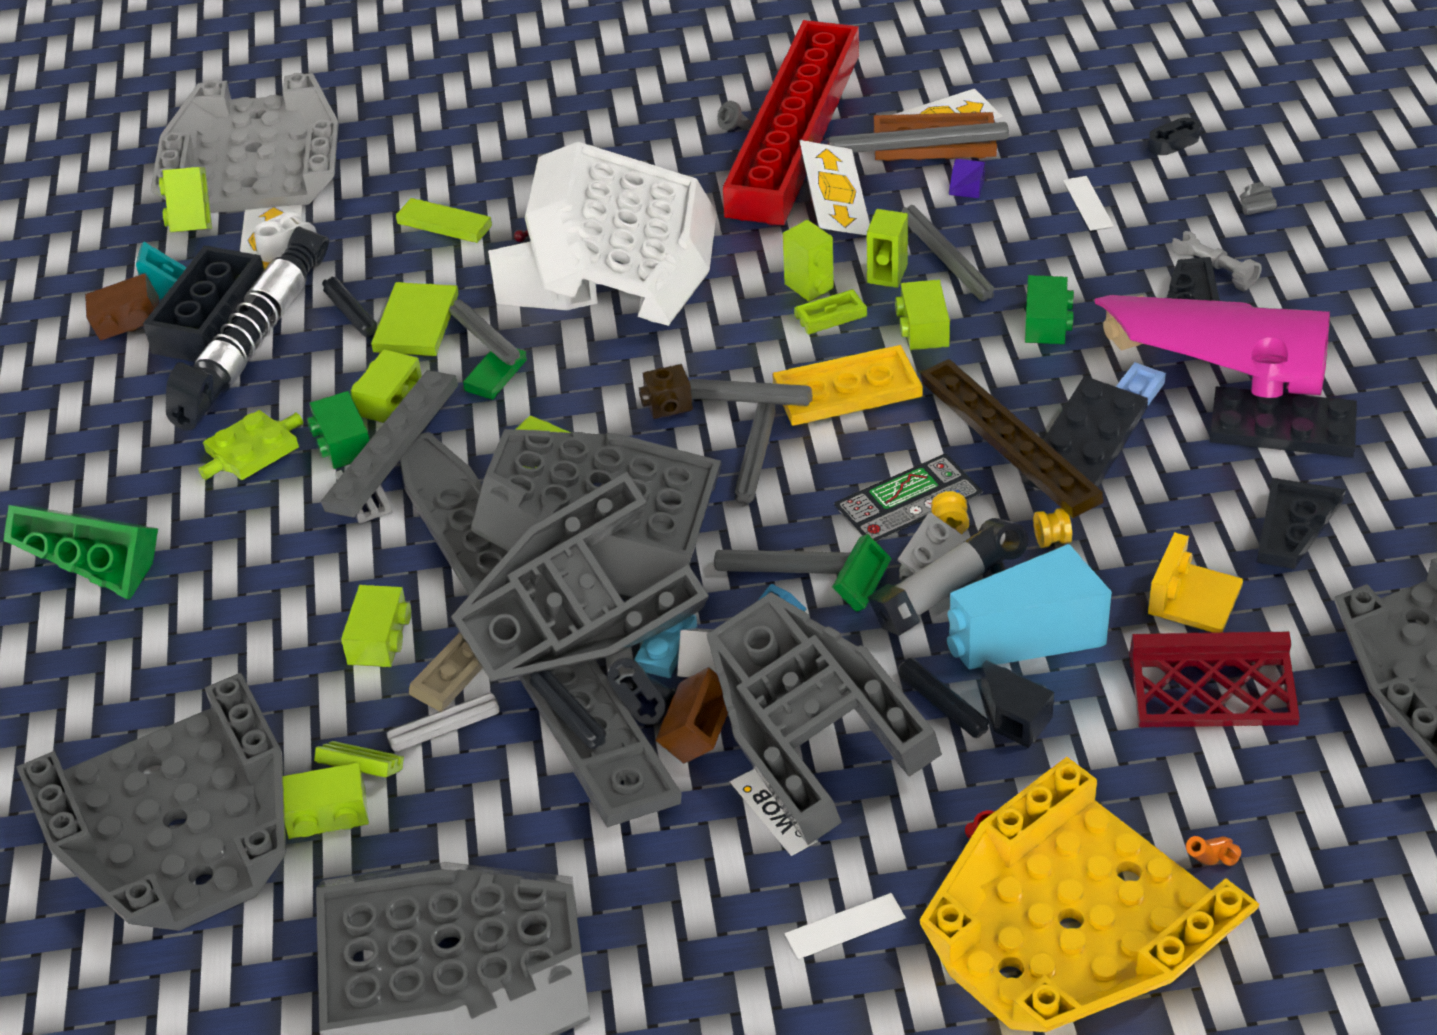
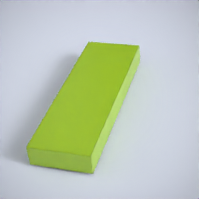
[396,198,492,243]

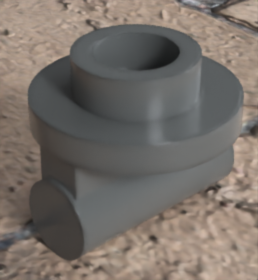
[717,101,751,131]
[1240,182,1277,216]

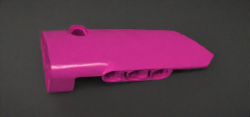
[1095,295,1330,398]

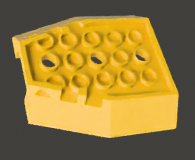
[920,756,1259,1032]

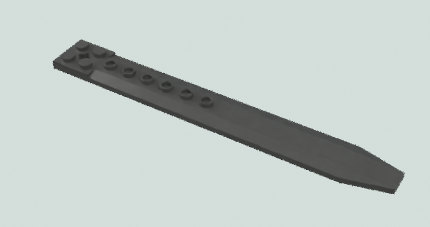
[399,432,682,828]

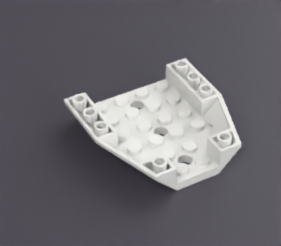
[525,142,717,326]

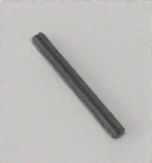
[828,122,1009,153]

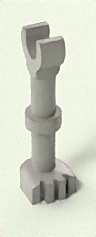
[1172,231,1262,292]

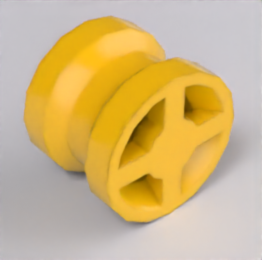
[931,491,969,534]
[1033,508,1072,548]

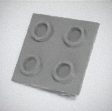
[897,512,972,598]

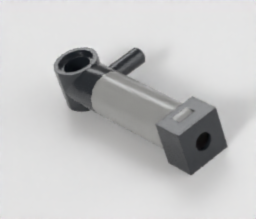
[867,518,1028,636]

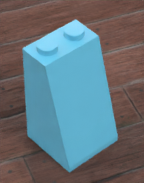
[947,544,1112,670]

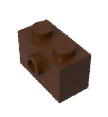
[85,273,159,341]
[655,667,728,764]

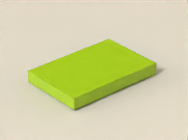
[371,282,459,356]

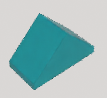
[136,242,187,299]

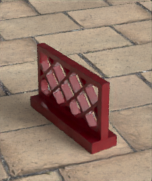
[1129,631,1300,727]

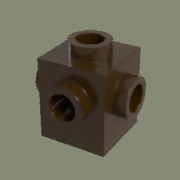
[639,364,693,419]

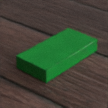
[463,348,527,400]
[832,534,892,612]

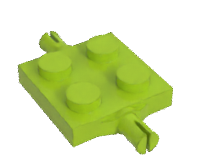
[198,410,303,480]

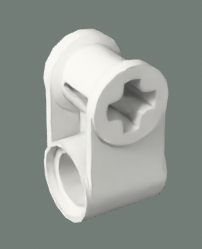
[254,210,316,262]

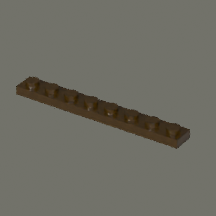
[920,359,1104,518]

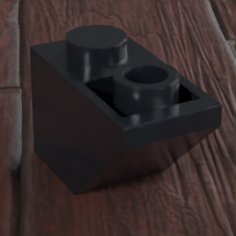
[981,660,1055,748]

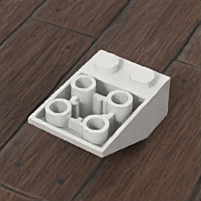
[488,241,598,310]

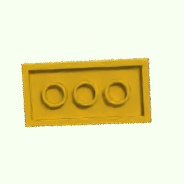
[772,345,923,426]

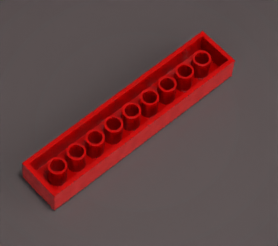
[723,20,859,225]

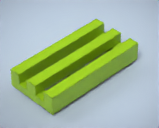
[794,289,867,335]
[314,741,404,778]

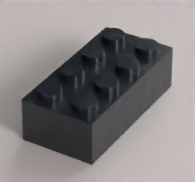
[143,245,264,362]

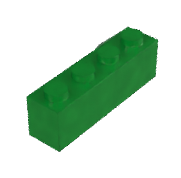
[3,505,158,599]

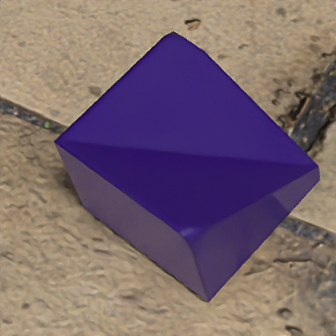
[949,159,985,198]

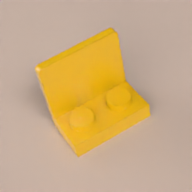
[1148,532,1243,633]

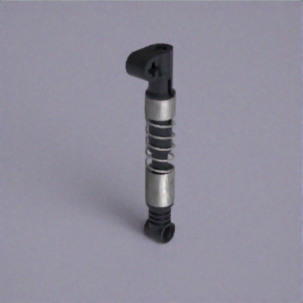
[166,226,329,430]

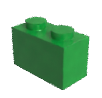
[1025,275,1074,344]
[307,391,370,469]

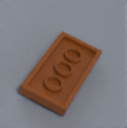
[874,112,997,161]

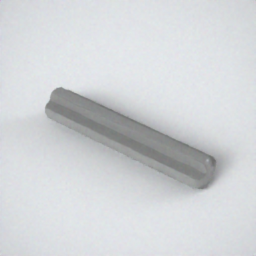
[387,693,499,752]

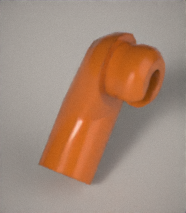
[1186,836,1241,866]

